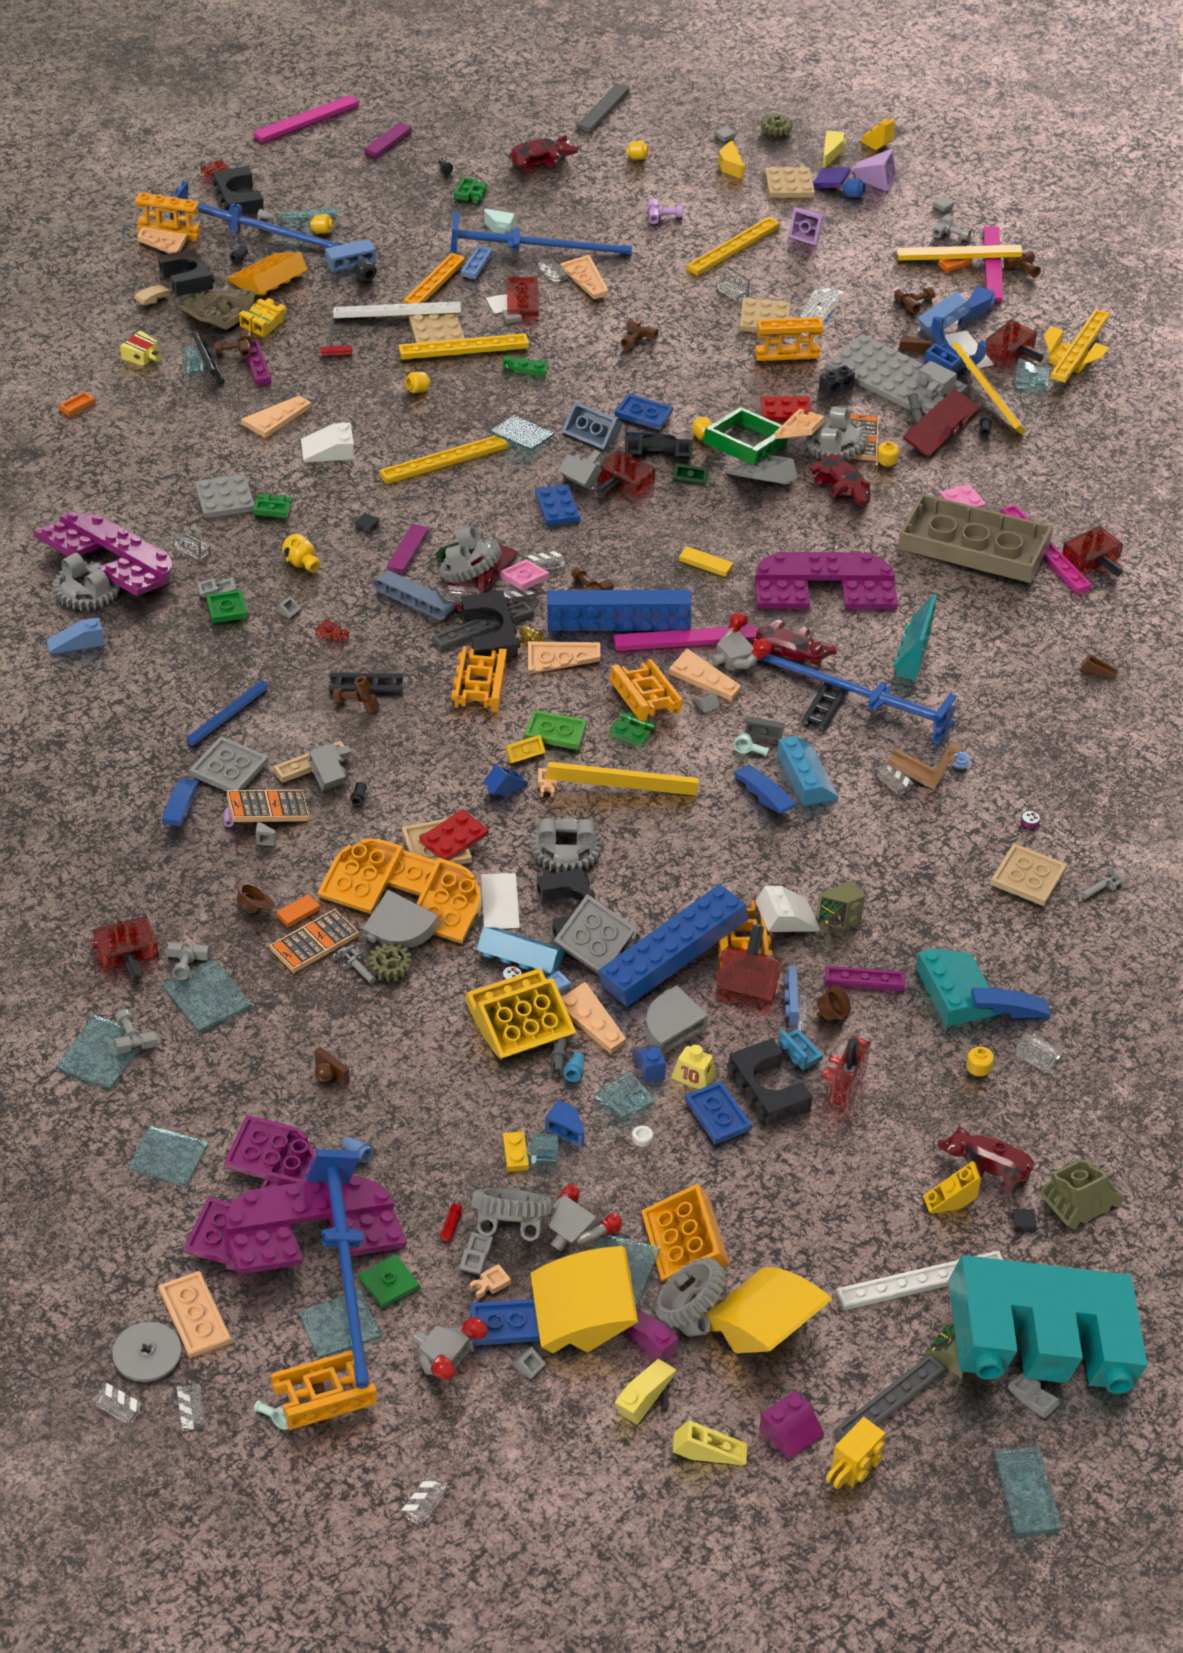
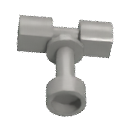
[932,215,972,241]
[167,942,210,980]
[113,1009,158,1054]

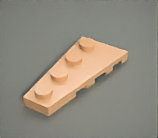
[560,255,609,299]
[241,396,311,438]
[528,642,600,674]
[669,649,741,701]
[562,982,626,1054]

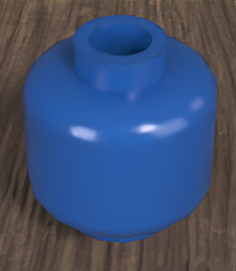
[843,178,866,198]

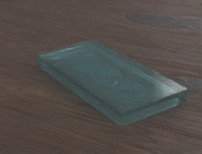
[276,206,341,219]
[994,1447,1062,1537]

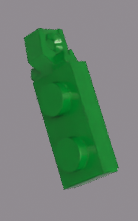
[503,356,549,377]

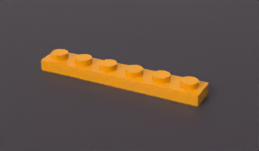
[403,253,465,304]

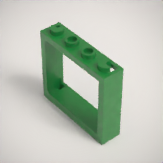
[703,407,789,466]

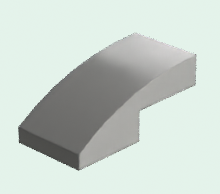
[197,577,237,598]
[459,1232,493,1275]
[1008,1373,1059,1418]

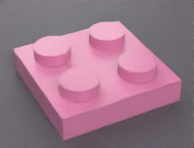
[939,484,986,509]
[500,559,549,591]

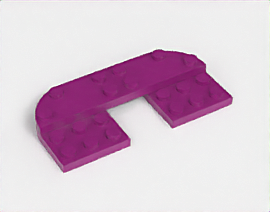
[34,511,172,596]
[755,551,898,609]
[184,1115,315,1271]
[224,1175,407,1275]

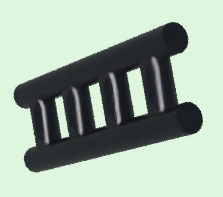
[192,331,225,384]
[329,673,403,693]
[801,680,849,731]

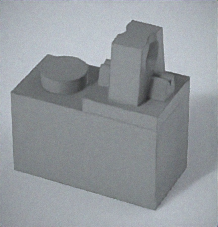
[918,361,957,398]
[558,450,603,490]
[307,743,351,791]

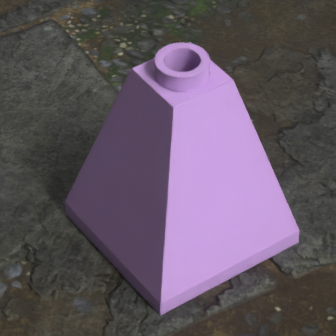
[852,149,897,191]
[788,207,825,246]

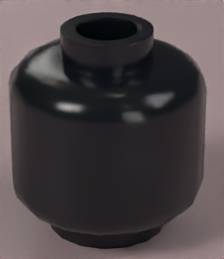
[354,258,377,282]

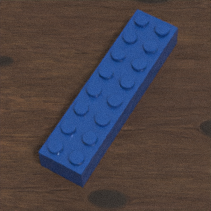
[547,590,691,631]
[598,884,748,1007]

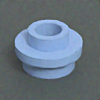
[952,752,970,769]

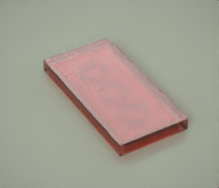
[506,276,539,316]

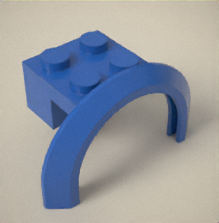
[924,317,987,373]

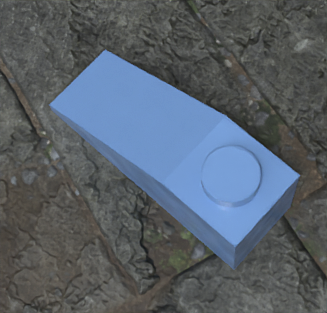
[47,618,104,654]

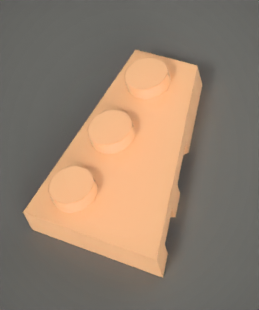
[137,227,187,253]

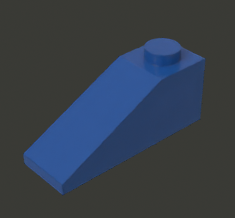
[958,286,996,324]

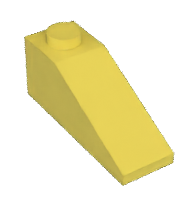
[822,131,846,168]
[615,1359,677,1425]
[673,1420,747,1465]

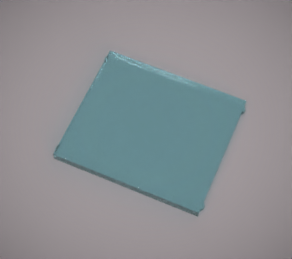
[490,415,555,451]
[127,1126,208,1187]
[299,1290,382,1359]

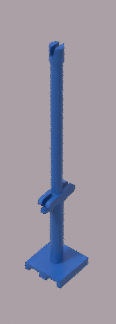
[170,180,344,248]
[450,211,632,255]
[758,654,957,745]
[305,1149,370,1389]

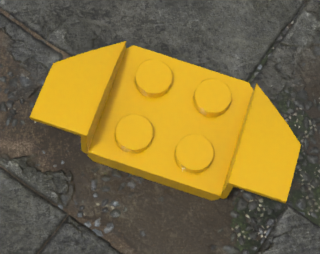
[1044,326,1109,373]

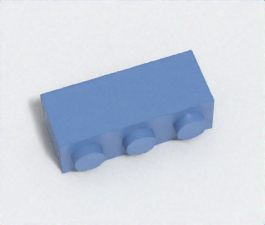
[325,239,376,272]
[918,291,970,338]

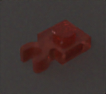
[200,159,229,177]
[315,619,349,644]

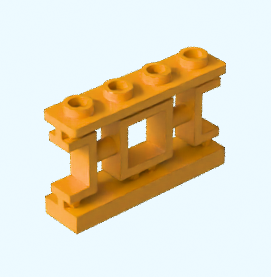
[135,192,201,242]
[755,317,824,361]
[451,646,507,712]
[610,659,683,722]
[717,900,773,970]
[271,1350,377,1430]

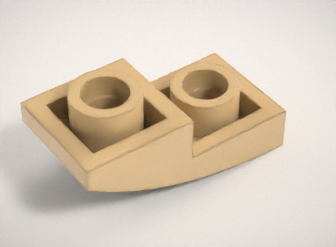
[134,285,171,305]

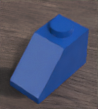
[483,764,528,797]
[633,1045,666,1083]
[545,1100,585,1147]

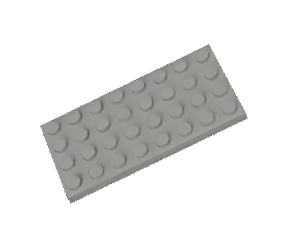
[825,335,968,417]

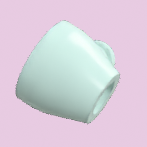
[734,733,769,756]
[254,1400,288,1430]

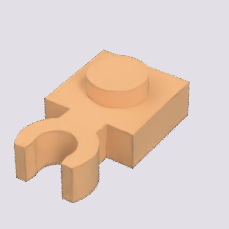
[538,768,557,797]
[470,1264,511,1299]

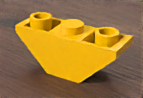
[859,118,895,150]
[718,141,746,178]
[923,1161,981,1214]

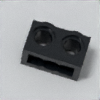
[818,365,855,399]

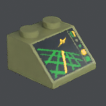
[816,881,865,929]
[923,1323,966,1378]

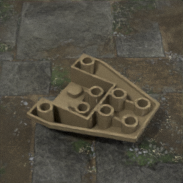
[178,289,255,330]

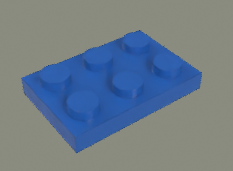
[615,393,673,430]
[535,484,580,526]
[684,1081,752,1145]
[470,1299,540,1346]

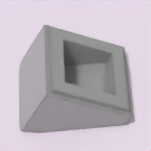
[257,209,273,225]
[275,595,302,619]
[693,692,719,713]
[256,822,276,846]
[511,1347,546,1379]

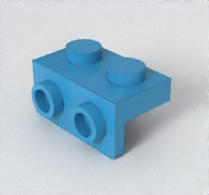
[778,1029,823,1070]

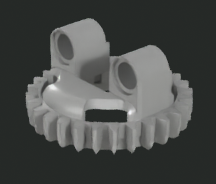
[806,406,868,461]
[439,526,501,583]
[53,552,120,611]
[530,816,602,873]
[471,1188,552,1241]
[653,1257,728,1337]

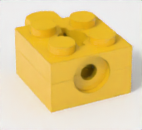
[826,1417,886,1490]

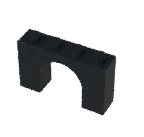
[211,166,264,215]
[158,249,215,297]
[625,432,693,456]
[461,590,520,657]
[536,868,595,939]
[727,1038,813,1126]

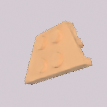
[775,409,825,439]

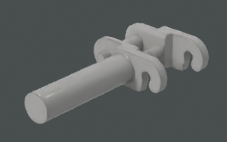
[1081,866,1125,899]
[332,945,376,984]

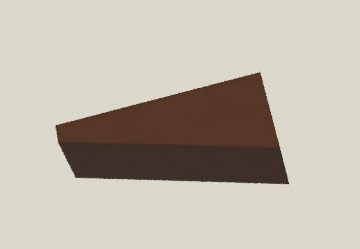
[899,335,932,351]
[1080,654,1119,679]

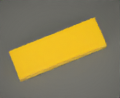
[679,546,734,577]

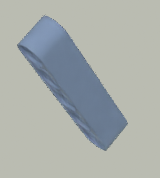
[374,570,455,620]

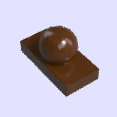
[315,1047,350,1086]

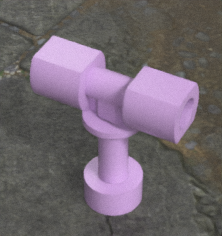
[648,199,683,224]

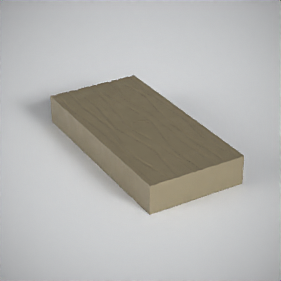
[898,493,1053,583]

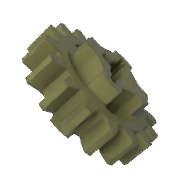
[761,113,793,136]
[368,942,412,981]

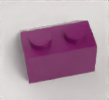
[759,1390,824,1460]

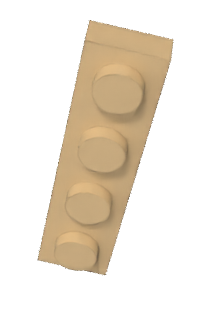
[273,741,350,783]

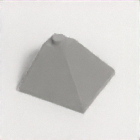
[725,455,798,485]

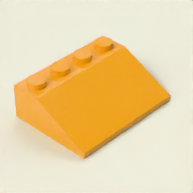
[227,252,308,296]
[641,1183,730,1282]

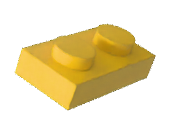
[504,735,546,763]
[503,1131,529,1172]

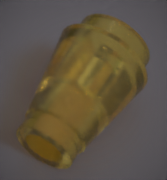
[519,625,545,642]

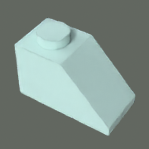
[484,209,515,234]

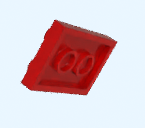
[760,396,812,422]
[419,809,489,861]

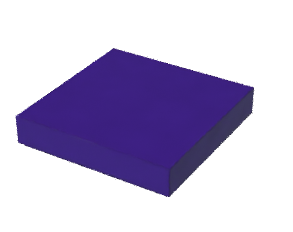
[813,167,851,188]

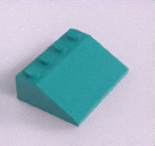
[893,594,937,681]
[916,948,1002,1027]

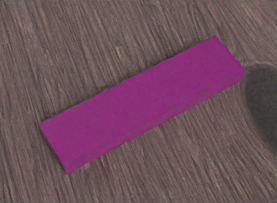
[364,122,412,158]
[247,340,272,385]
[387,523,429,574]
[824,966,905,991]

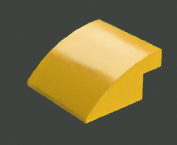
[464,968,576,1059]
[530,1246,638,1353]
[705,1267,832,1353]

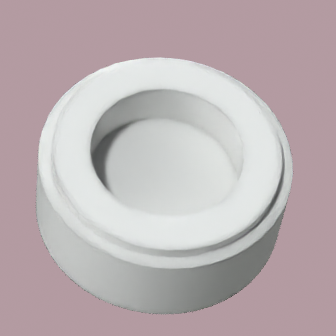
[632,1126,653,1147]

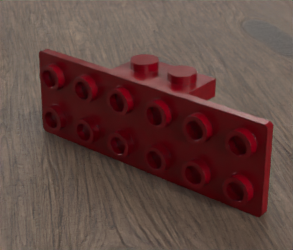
[903,389,980,457]
[440,543,517,612]

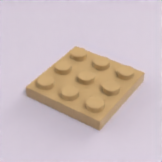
[765,167,815,198]
[739,298,790,333]
[409,313,465,343]
[402,818,472,865]
[990,843,1067,906]

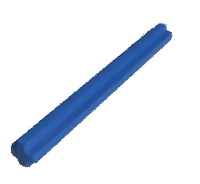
[186,680,268,746]

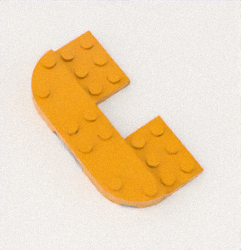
[317,839,482,944]

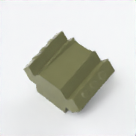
[1040,1159,1124,1230]

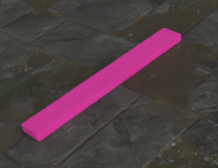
[253,95,359,143]
[983,226,1003,303]
[1000,504,1092,594]
[614,625,756,651]

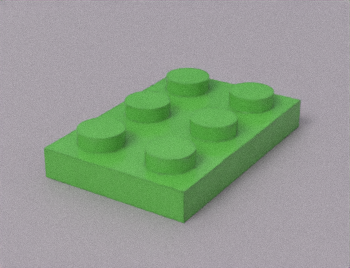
[524,710,587,750]

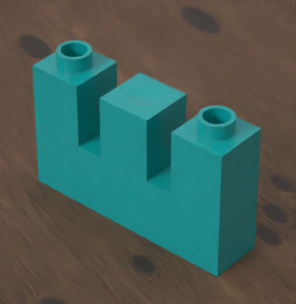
[948,1255,1148,1394]

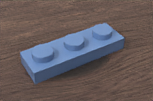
[461,246,492,279]
[783,966,799,1025]

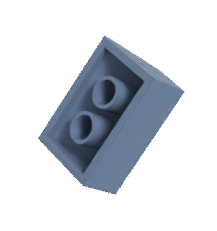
[561,401,624,450]

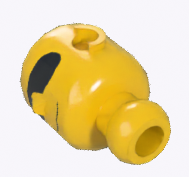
[282,533,320,572]

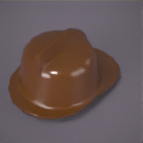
[237,880,275,913]
[816,985,851,1021]

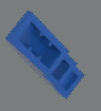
[734,765,796,814]
[162,778,199,826]
[971,987,1051,1018]

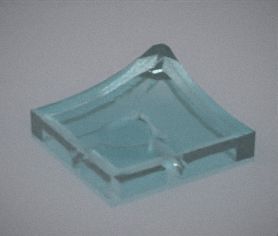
[1015,358,1050,389]
[594,1070,655,1122]

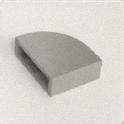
[362,890,441,949]
[646,985,708,1054]

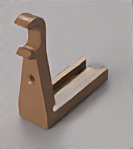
[887,743,962,790]

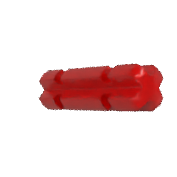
[321,345,353,356]
[440,1203,462,1242]

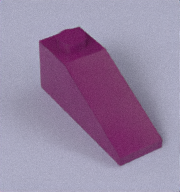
[626,1308,679,1362]

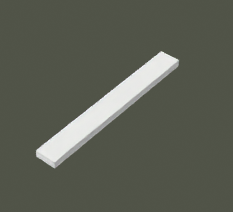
[333,301,461,318]
[835,1250,1004,1311]

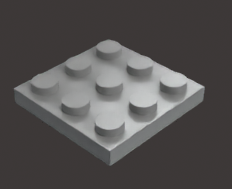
[195,474,254,519]
[189,736,269,792]
[553,894,636,974]

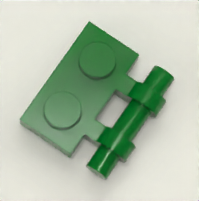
[454,177,488,204]
[253,493,293,518]
[609,711,656,748]

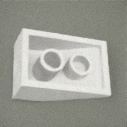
[301,422,354,462]
[755,886,820,932]

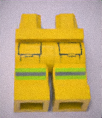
[239,298,287,337]

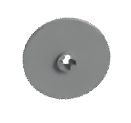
[112,1322,181,1382]

